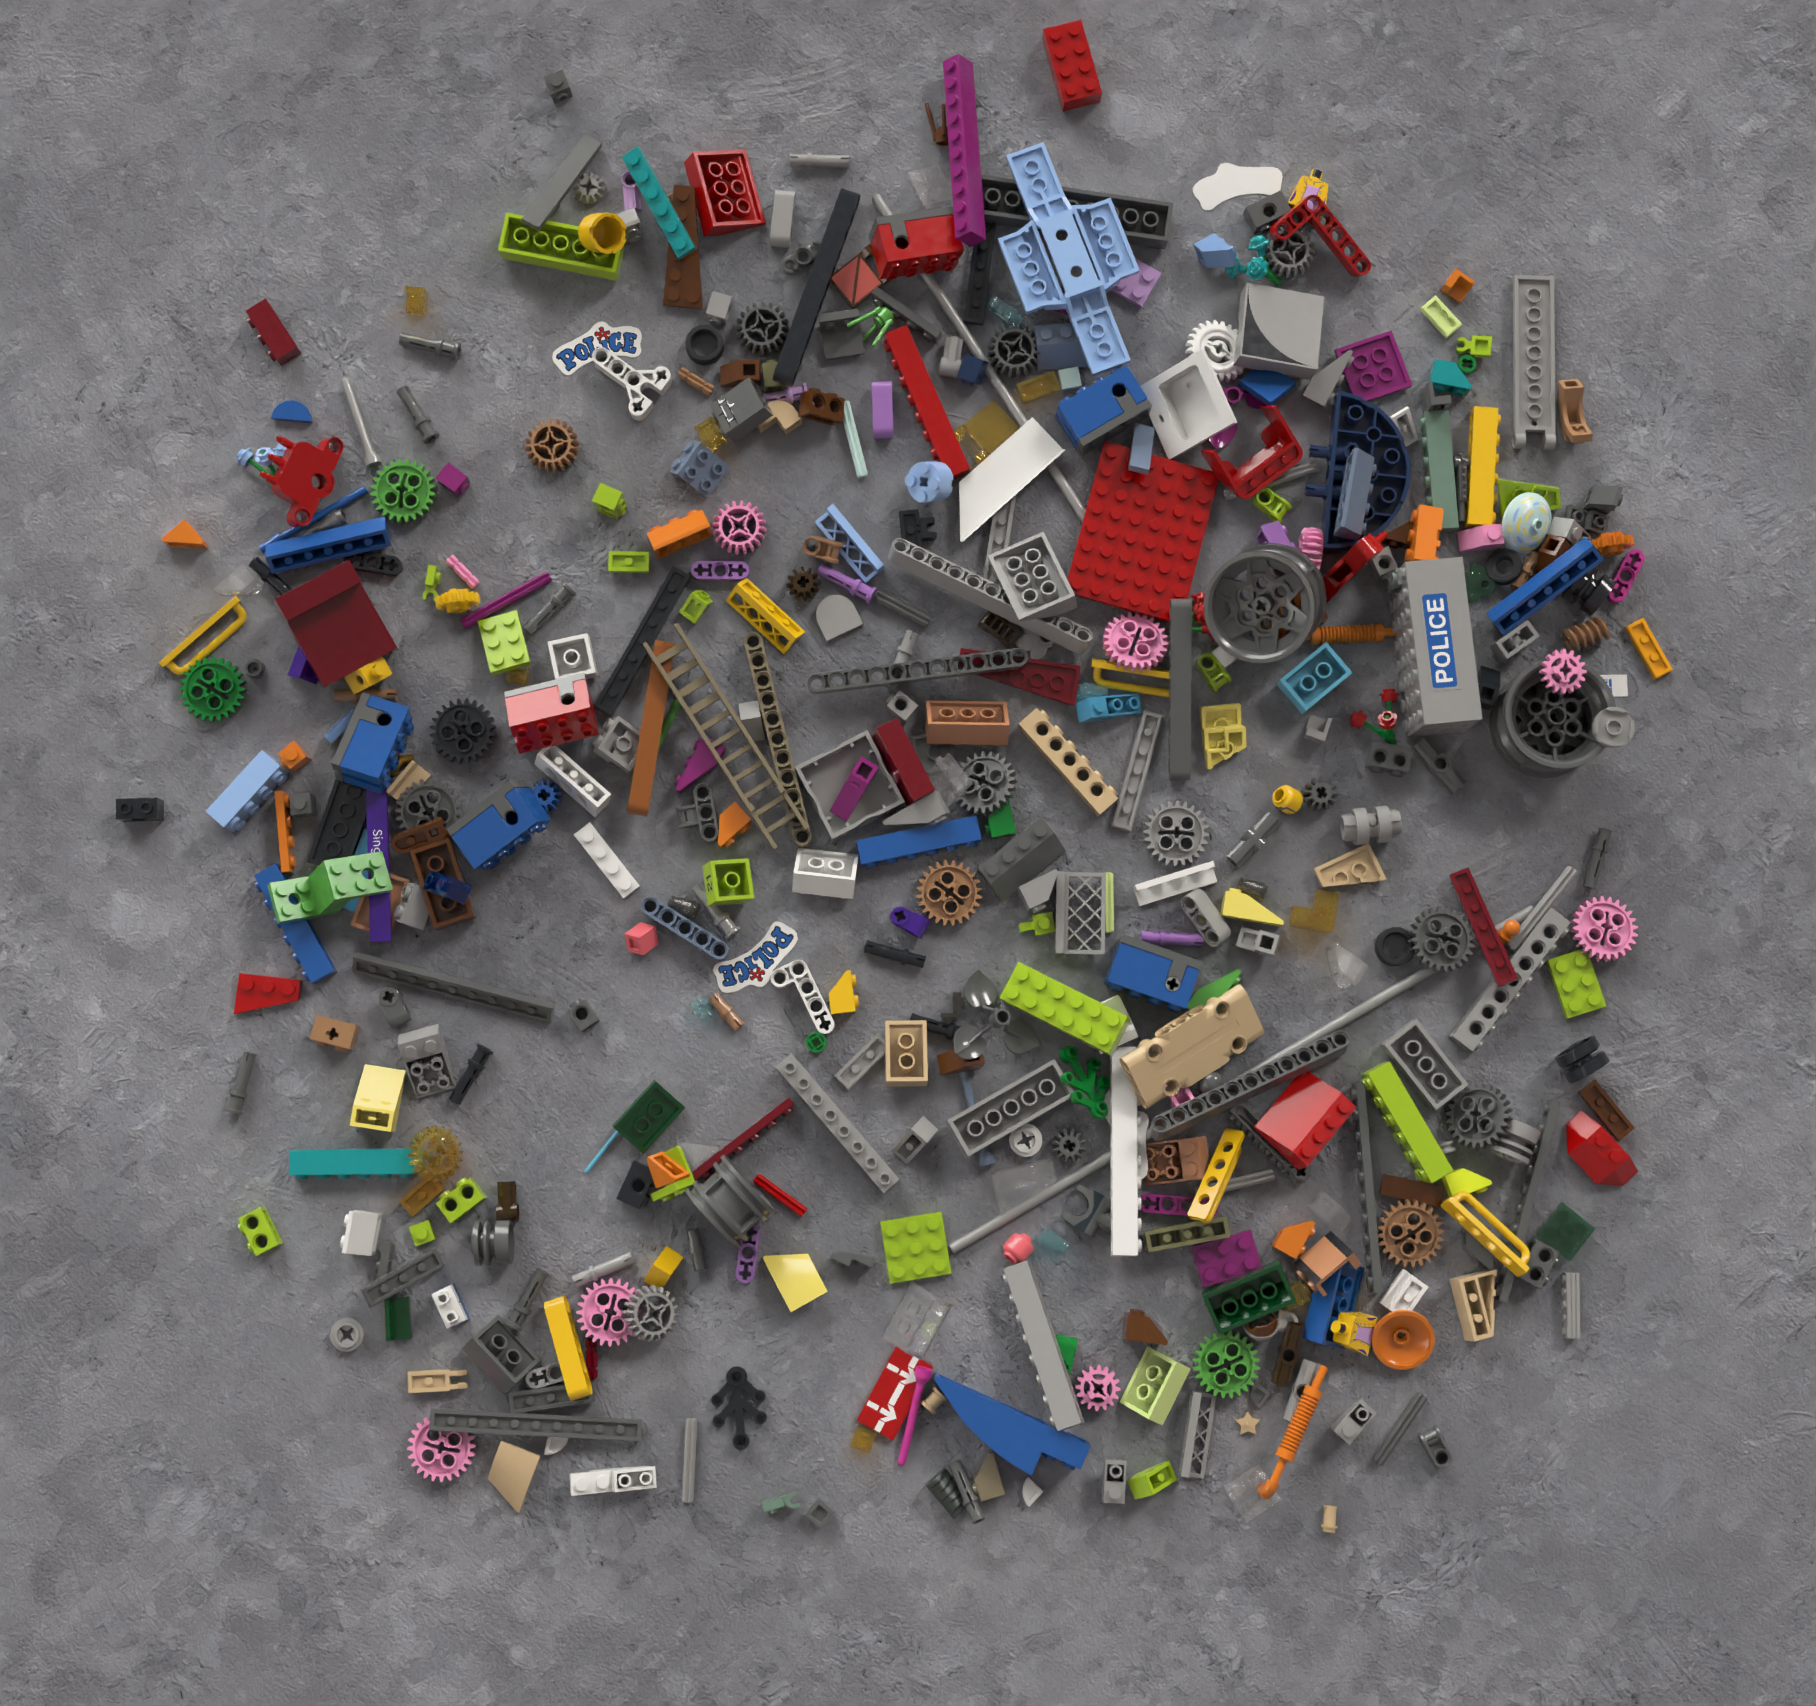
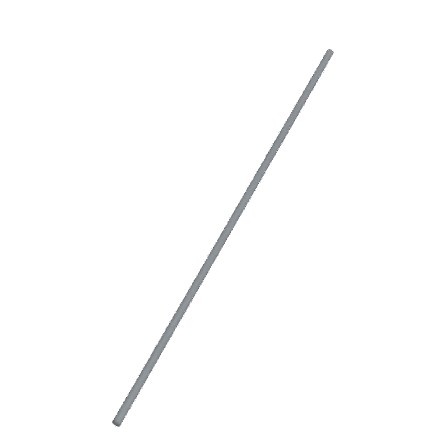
[949,905,1534,1254]

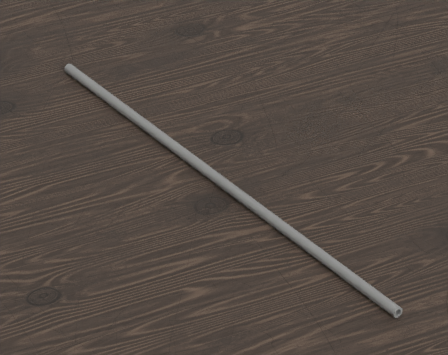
[872,194,1086,522]

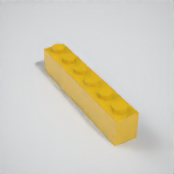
[1464,406,1501,529]

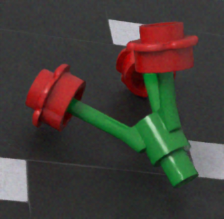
[1349,689,1400,745]

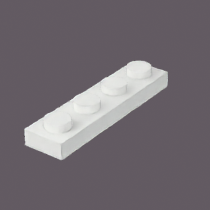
[574,822,640,899]

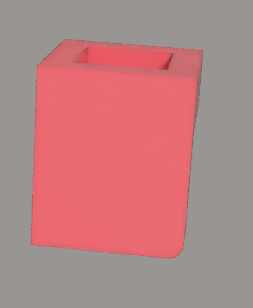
[624,922,659,955]

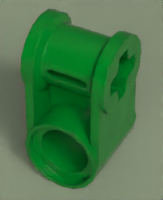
[1056,1334,1077,1374]

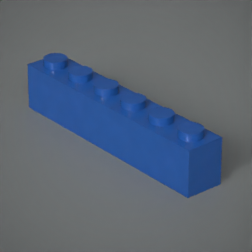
[266,516,391,574]
[1486,537,1604,636]
[856,816,981,869]
[254,864,337,984]

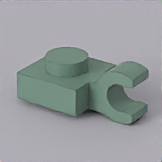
[762,1491,801,1514]

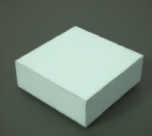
[1058,367,1082,391]

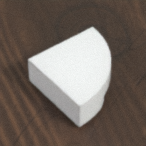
[544,1436,569,1455]
[1022,1476,1043,1507]

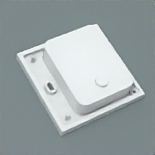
[1140,350,1237,460]

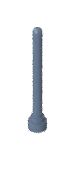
[959,1072,996,1167]

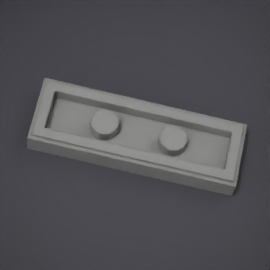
[834,1033,885,1091]

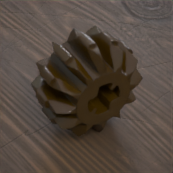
[786,566,821,601]

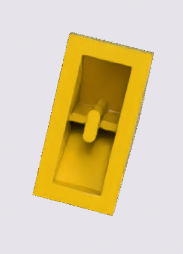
[644,1246,684,1289]

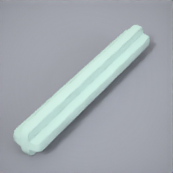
[843,401,868,478]

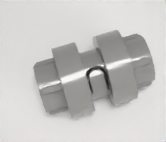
[1340,806,1402,845]

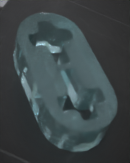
[987,296,1023,326]

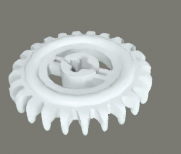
[1185,320,1244,383]

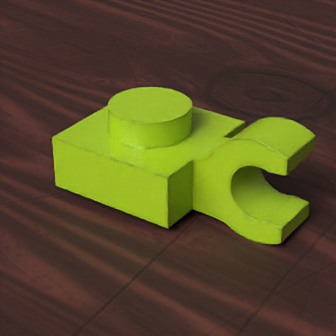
[422,565,442,602]
[1018,912,1056,936]

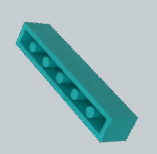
[289,1149,418,1179]

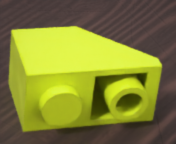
[1441,1168,1492,1198]

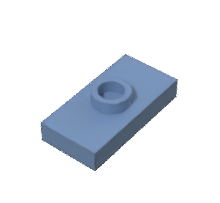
[324,707,355,744]

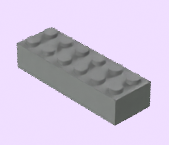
[945,1059,1073,1158]

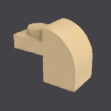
[756,400,802,435]

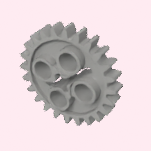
[1143,800,1209,867]

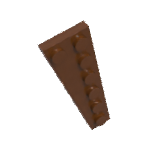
[663,185,703,310]

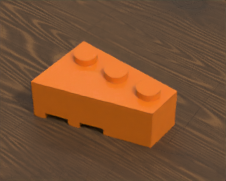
[1404,504,1444,562]

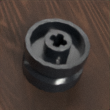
[1555,1036,1610,1083]

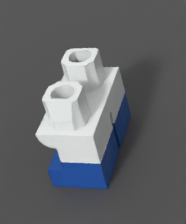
[431,1283,470,1329]

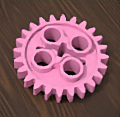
[1102,612,1168,673]
[1570,896,1638,962]
[576,1278,641,1347]
[407,1417,477,1482]

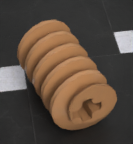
[1562,617,1610,652]

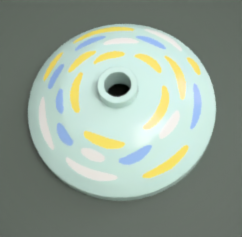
[1502,492,1552,553]

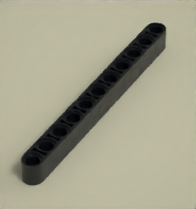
[773,188,861,387]

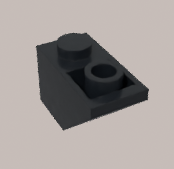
[1477,666,1501,710]

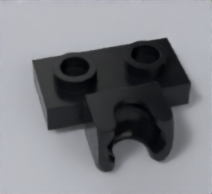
[899,509,937,548]

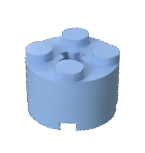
[905,461,953,503]

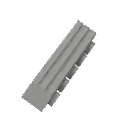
[1561,1272,1580,1339]

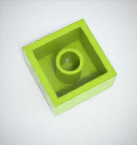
[702,858,754,906]

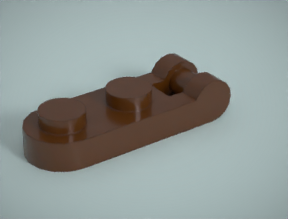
[391,817,450,854]

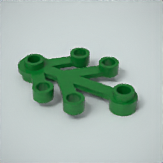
[1059,1045,1110,1119]

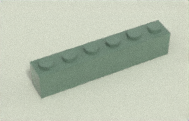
[1418,410,1459,533]

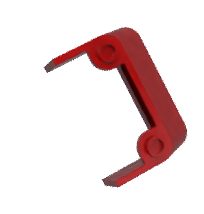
[1201,405,1303,499]

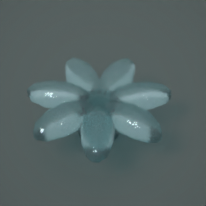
[689,995,714,1020]

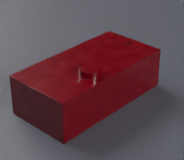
[871,718,935,807]

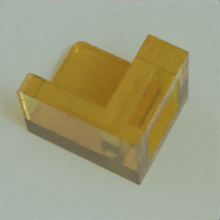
[405,286,429,315]

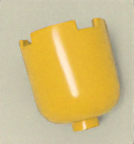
[578,212,627,254]

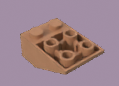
[1144,1136,1210,1186]

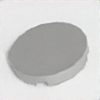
[1592,707,1635,748]

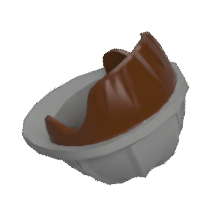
[1242,1312,1279,1342]

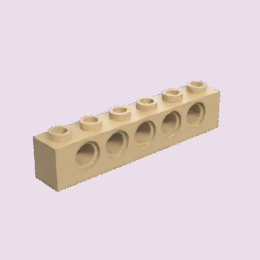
[1018,708,1118,817]

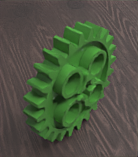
[370,458,437,524]
[1192,1330,1260,1399]

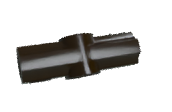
[1271,1321,1305,1387]

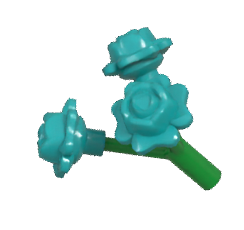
[1225,235,1282,286]

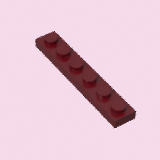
[1449,867,1518,988]
[692,1097,794,1181]

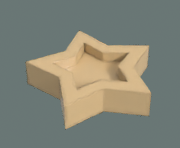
[1235,1411,1260,1434]

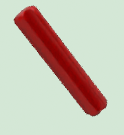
[753,1174,807,1217]

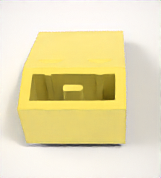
[350,1064,406,1132]

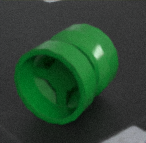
[806,1032,827,1053]

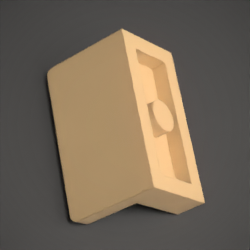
[386,760,432,801]

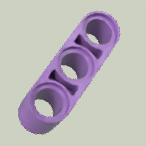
[872,381,893,439]

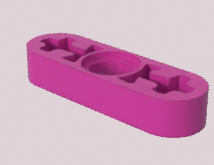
[1607,549,1645,604]

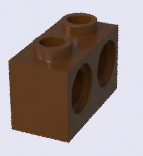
[798,388,845,426]

